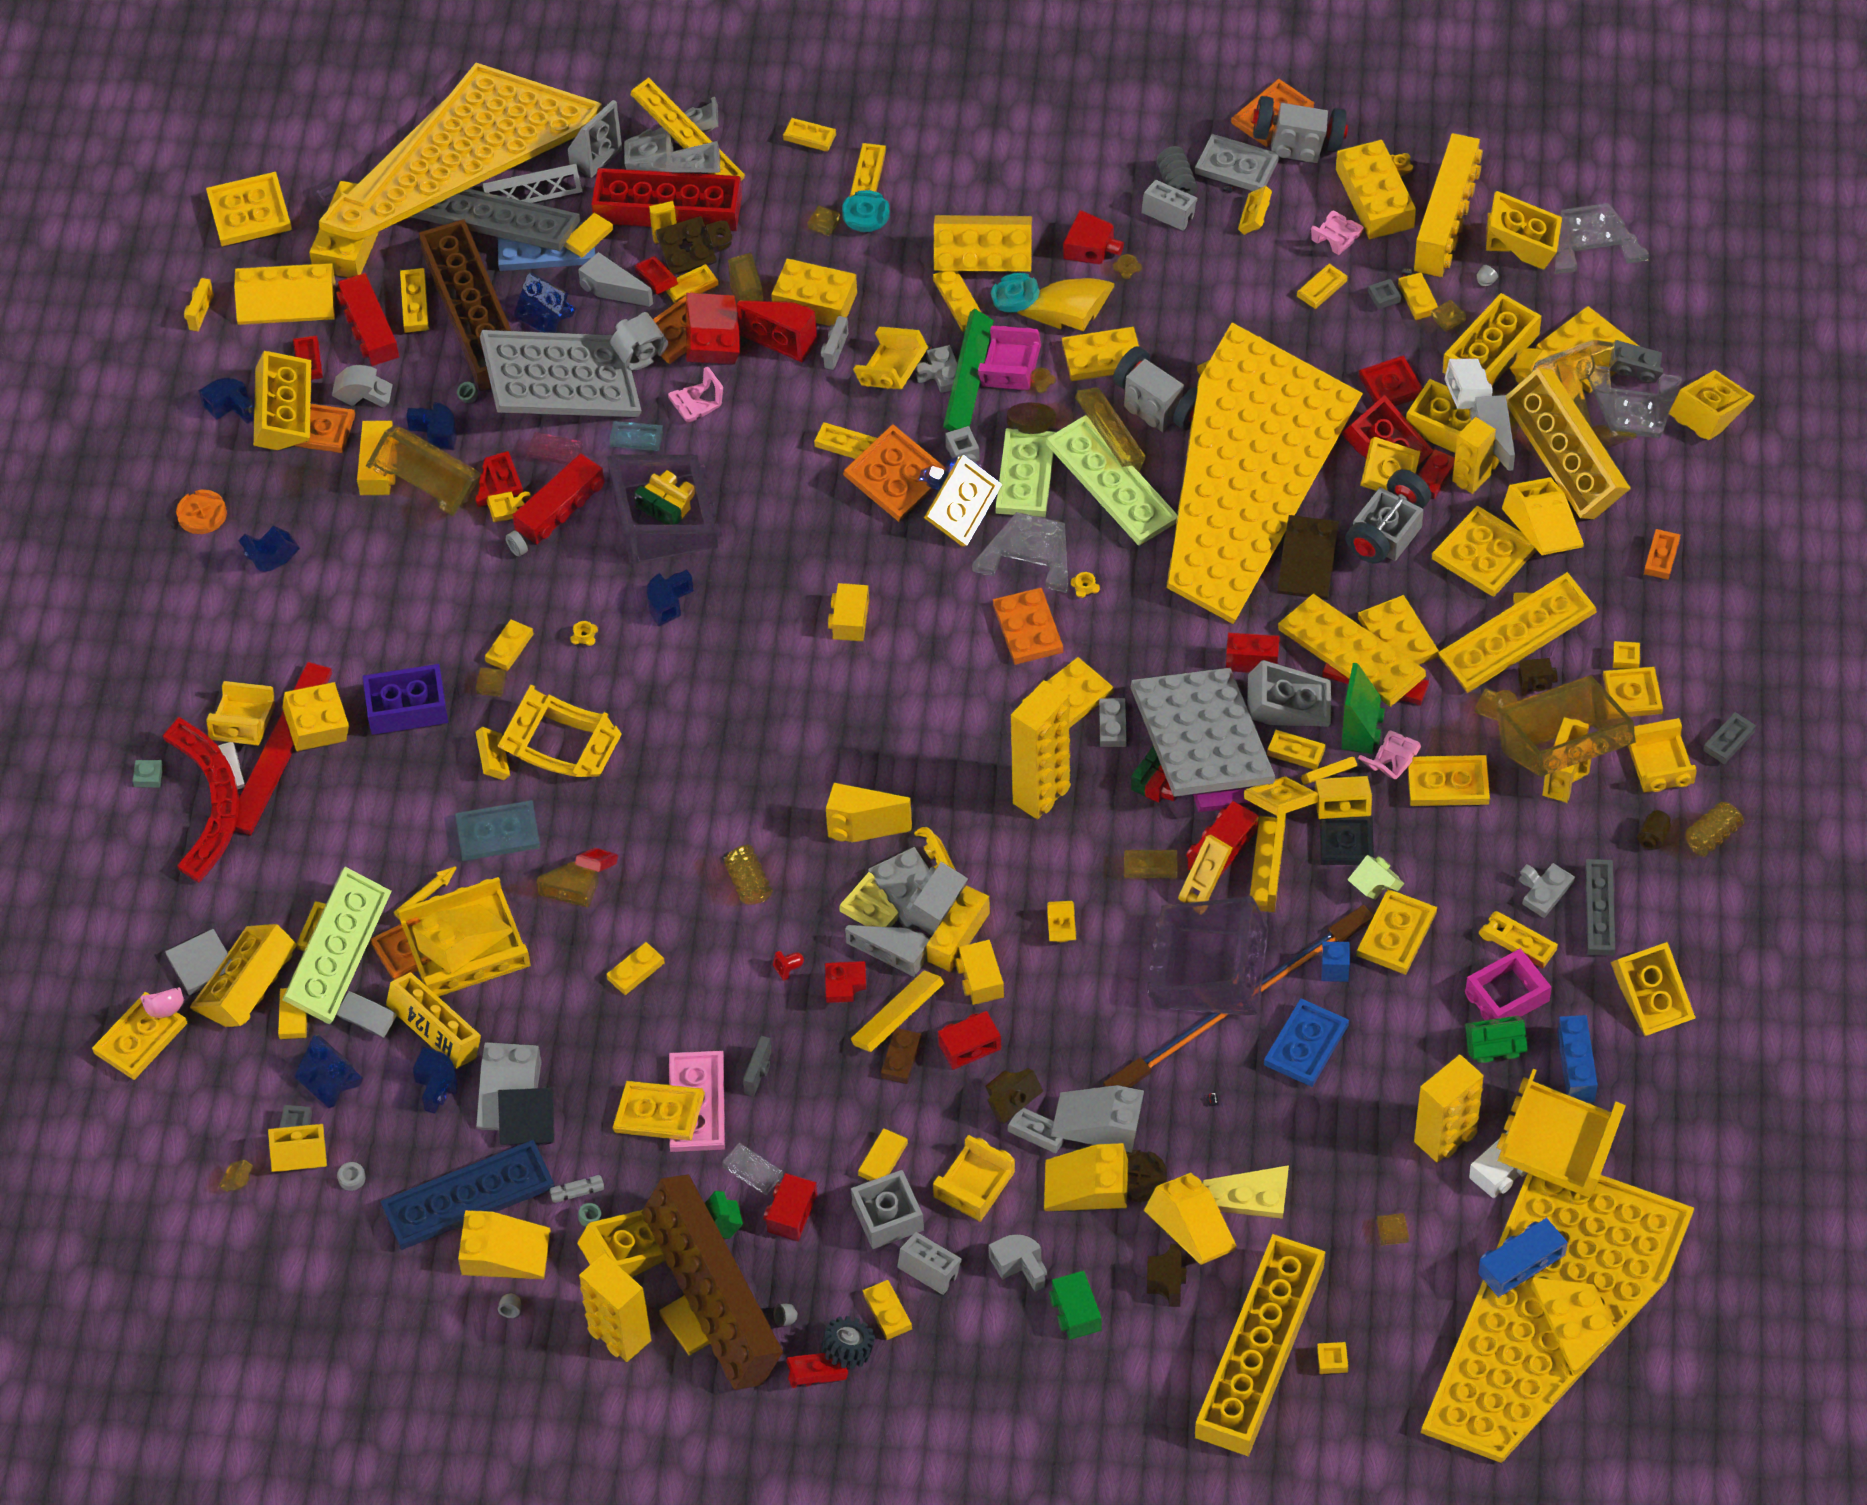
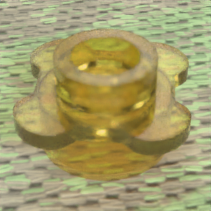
[1113,254,1142,279]
[1030,368,1056,393]

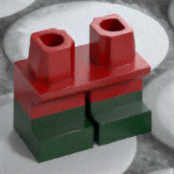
[1131,746,1178,803]

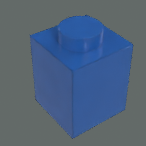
[1321,941,1350,982]

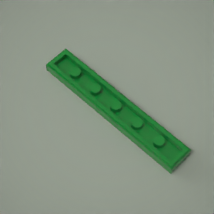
[943,308,994,432]

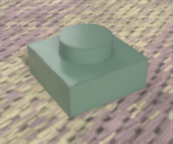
[133,760,163,787]

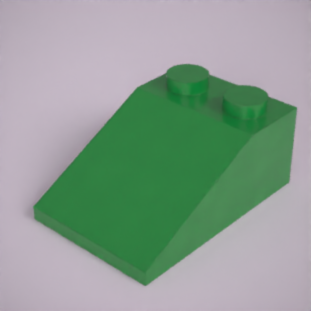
[1341,663,1385,754]

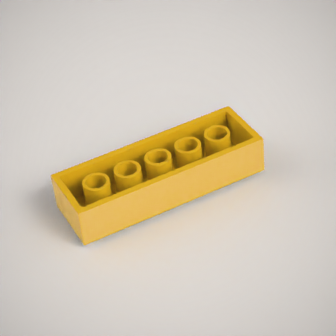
[1414,133,1483,277]
[1506,368,1631,519]
[1011,680,1071,820]

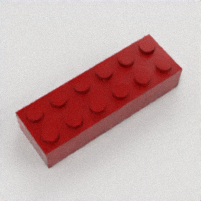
[591,168,742,231]

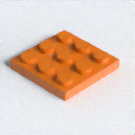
[843,424,949,522]

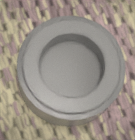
[506,530,528,557]
[337,1162,366,1191]

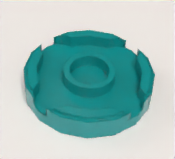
[842,190,890,232]
[991,273,1040,312]

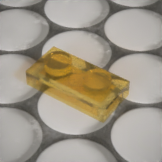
[1124,850,1177,878]

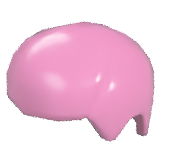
[140,987,184,1018]

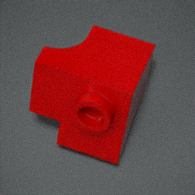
[825,961,866,1003]

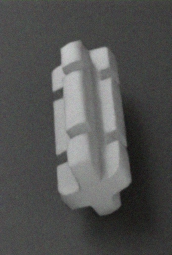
[550,1175,604,1203]

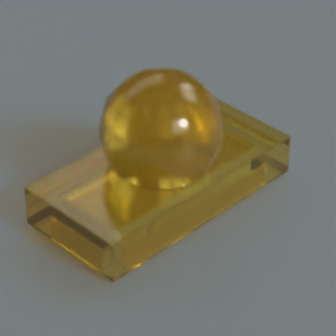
[1475,688,1533,730]

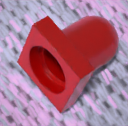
[773,951,804,981]

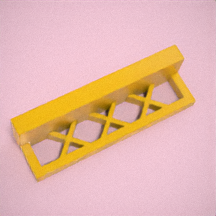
[1248,813,1286,912]

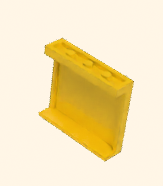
[398,877,531,997]
[1496,1069,1626,1198]

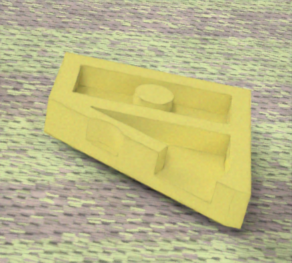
[840,872,899,927]

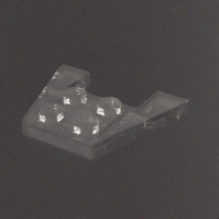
[1554,203,1649,274]
[1585,365,1682,438]
[972,512,1068,593]

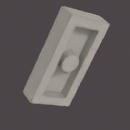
[821,316,848,370]
[1099,698,1126,747]
[1008,1108,1066,1154]

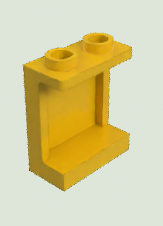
[853,327,928,390]
[207,681,275,745]
[1542,717,1589,803]
[1626,718,1697,793]
[933,1135,1015,1222]

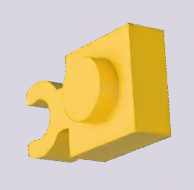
[487,492,531,522]

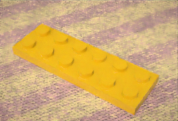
[1438,572,1597,693]
[1278,594,1426,707]

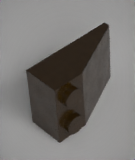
[1277,515,1339,600]

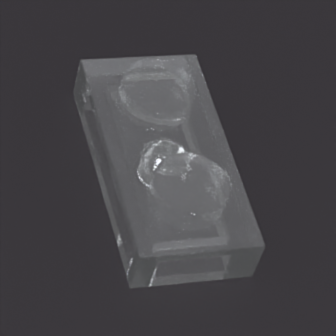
[722,1143,783,1195]

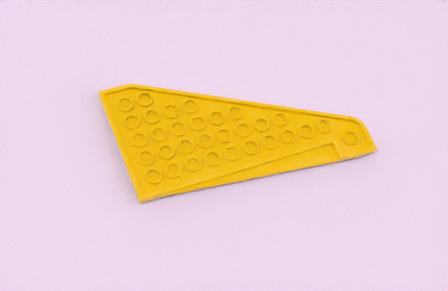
[319,63,602,241]

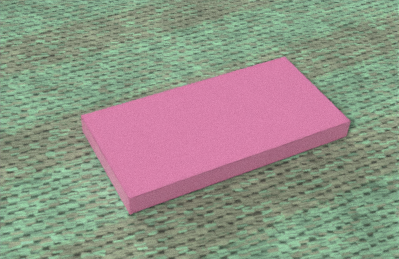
[669,1051,725,1152]

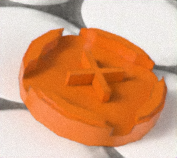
[176,490,227,534]

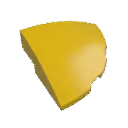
[1017,278,1114,331]

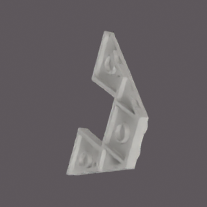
[624,97,720,173]

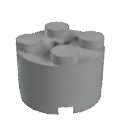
[610,312,668,370]

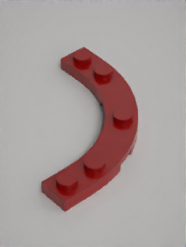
[163,717,239,883]

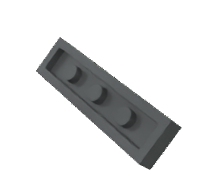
[1585,859,1615,956]

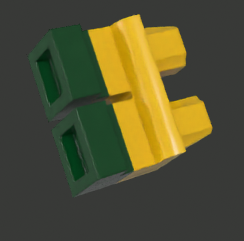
[634,470,695,529]

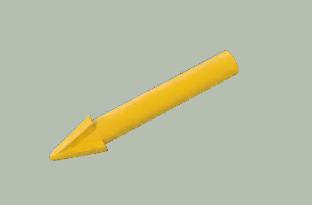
[394,866,457,920]

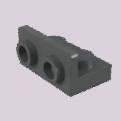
[1609,340,1664,383]

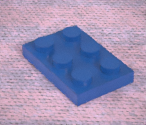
[1264,998,1349,1087]

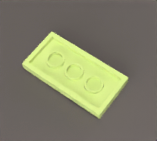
[996,428,1056,517]

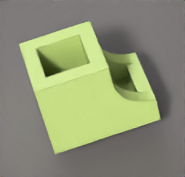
[1348,855,1404,900]

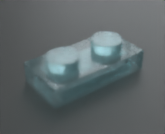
[609,421,663,451]

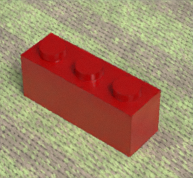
[1187,801,1259,879]

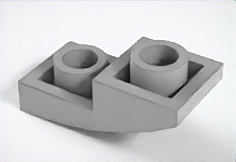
[336,991,397,1038]

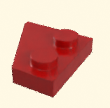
[476,451,523,507]

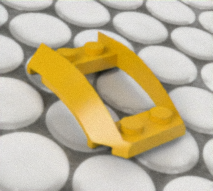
[497,685,622,777]

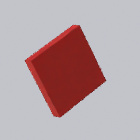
[1358,355,1423,406]

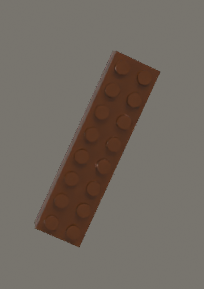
[418,219,512,392]
[641,1174,783,1390]

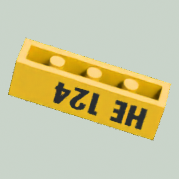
[386,972,481,1069]

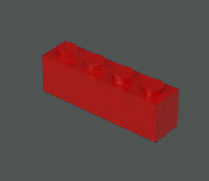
[336,273,399,366]
[513,453,605,545]

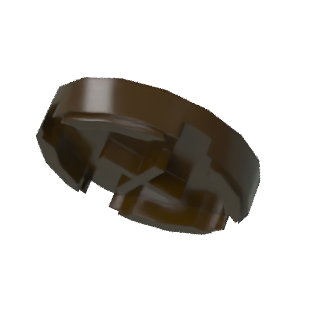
[1007,402,1056,434]
[1126,1150,1167,1202]

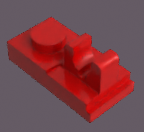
[786,1353,848,1388]

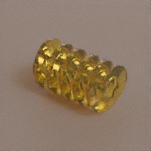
[1685,802,1745,857]
[724,845,772,905]

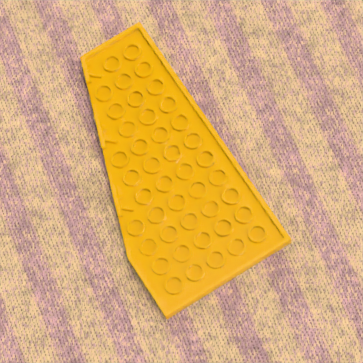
[1166,323,1363,624]
[1421,1173,1694,1463]

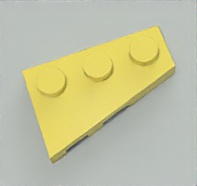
[1203,1165,1289,1219]

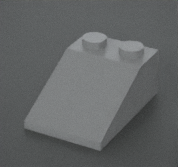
[568,100,622,178]
[1247,660,1331,727]
[476,1042,542,1131]
[1051,1085,1144,1153]

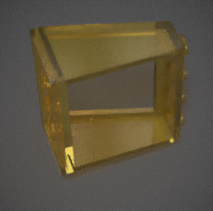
[1497,675,1636,777]

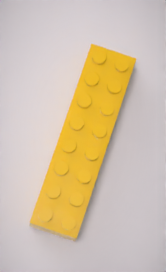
[1195,1234,1325,1457]

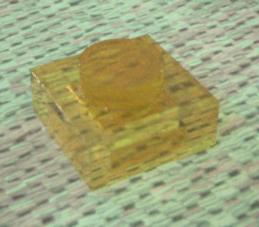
[808,205,840,236]
[1431,300,1466,332]
[476,667,507,697]
[219,1160,253,1192]
[1376,1213,1409,1246]

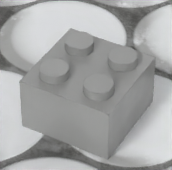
[906,862,968,936]
[851,1170,924,1249]

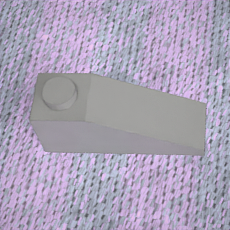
[578,252,653,307]
[1470,395,1515,471]
[845,925,930,977]

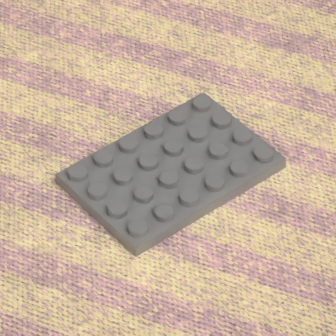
[480,330,641,417]
[1131,668,1275,796]

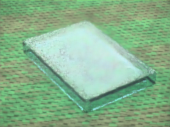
[455,800,540,861]

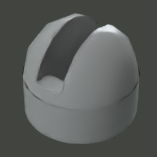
[1477,265,1498,287]
[498,1293,521,1318]
[773,1303,798,1327]

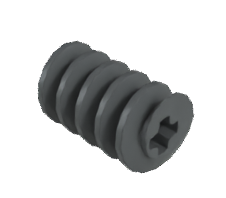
[1157,146,1198,196]

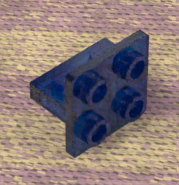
[514,273,576,333]
[295,1034,363,1108]

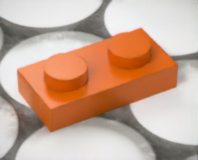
[1644,529,1681,580]

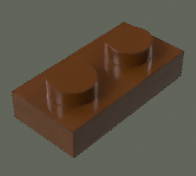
[881,1028,921,1084]

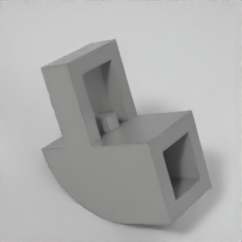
[332,365,393,408]
[989,1235,1047,1292]

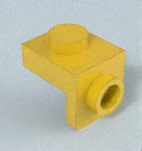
[1047,901,1076,942]

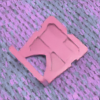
[1311,211,1363,255]
[668,367,723,423]
[1358,730,1421,779]

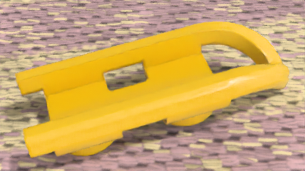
[914,827,955,870]

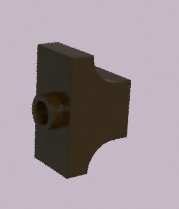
[985,1068,1043,1124]
[1147,1244,1187,1307]

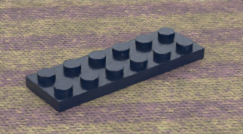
[380,1140,555,1250]

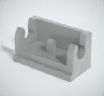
[1142,180,1197,231]
[897,1232,962,1295]

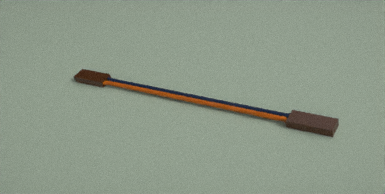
[1103,904,1374,1088]

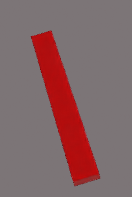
[234,662,332,836]

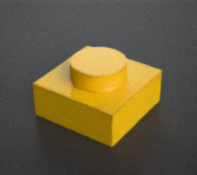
[1613,641,1640,669]
[1317,1342,1348,1374]

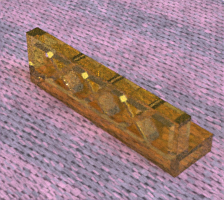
[1075,387,1146,472]

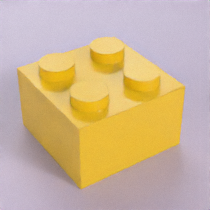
[282,682,349,751]

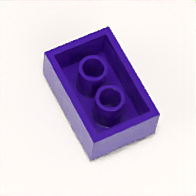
[363,664,448,735]

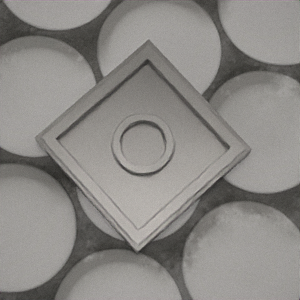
[165,929,232,995]

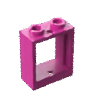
[1465,948,1552,1020]

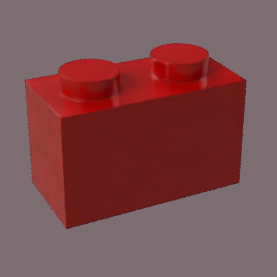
[1226,632,1280,673]
[938,1011,1001,1070]
[763,1173,818,1241]

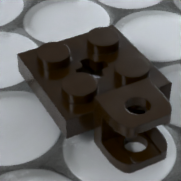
[655,216,732,276]

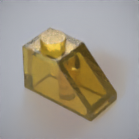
[728,252,763,303]
[536,862,599,907]

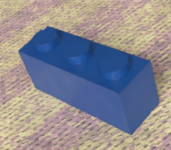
[1557,1015,1598,1102]
[1478,1218,1567,1298]

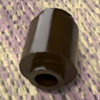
[1637,810,1671,850]

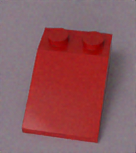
[686,293,740,364]
[737,301,817,362]
[1341,395,1434,466]

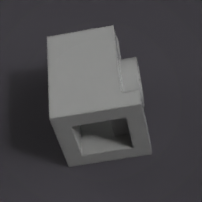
[946,426,980,464]

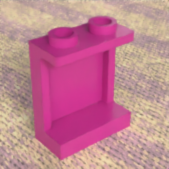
[978,326,1041,390]

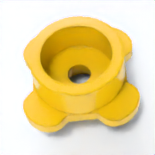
[1390,153,1413,176]
[1071,572,1100,598]
[570,621,598,646]

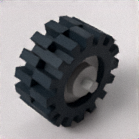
[821,1316,875,1369]

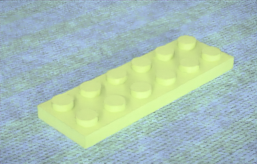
[1046,415,1177,546]
[282,867,391,1025]

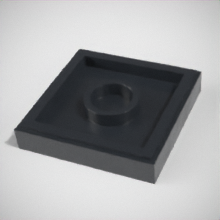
[1320,816,1374,865]
[498,1088,555,1145]

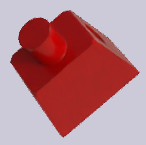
[1063,210,1124,264]

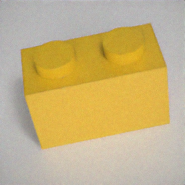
[828,583,869,641]
[1315,776,1372,819]
[955,940,1004,1005]
[268,1124,327,1172]

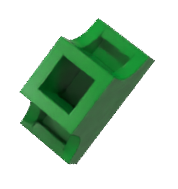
[705,1191,743,1239]

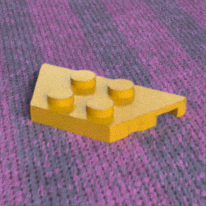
[1531,1278,1616,1376]

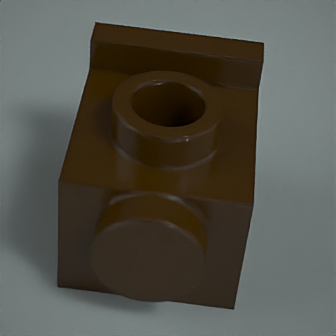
[1517,658,1558,696]

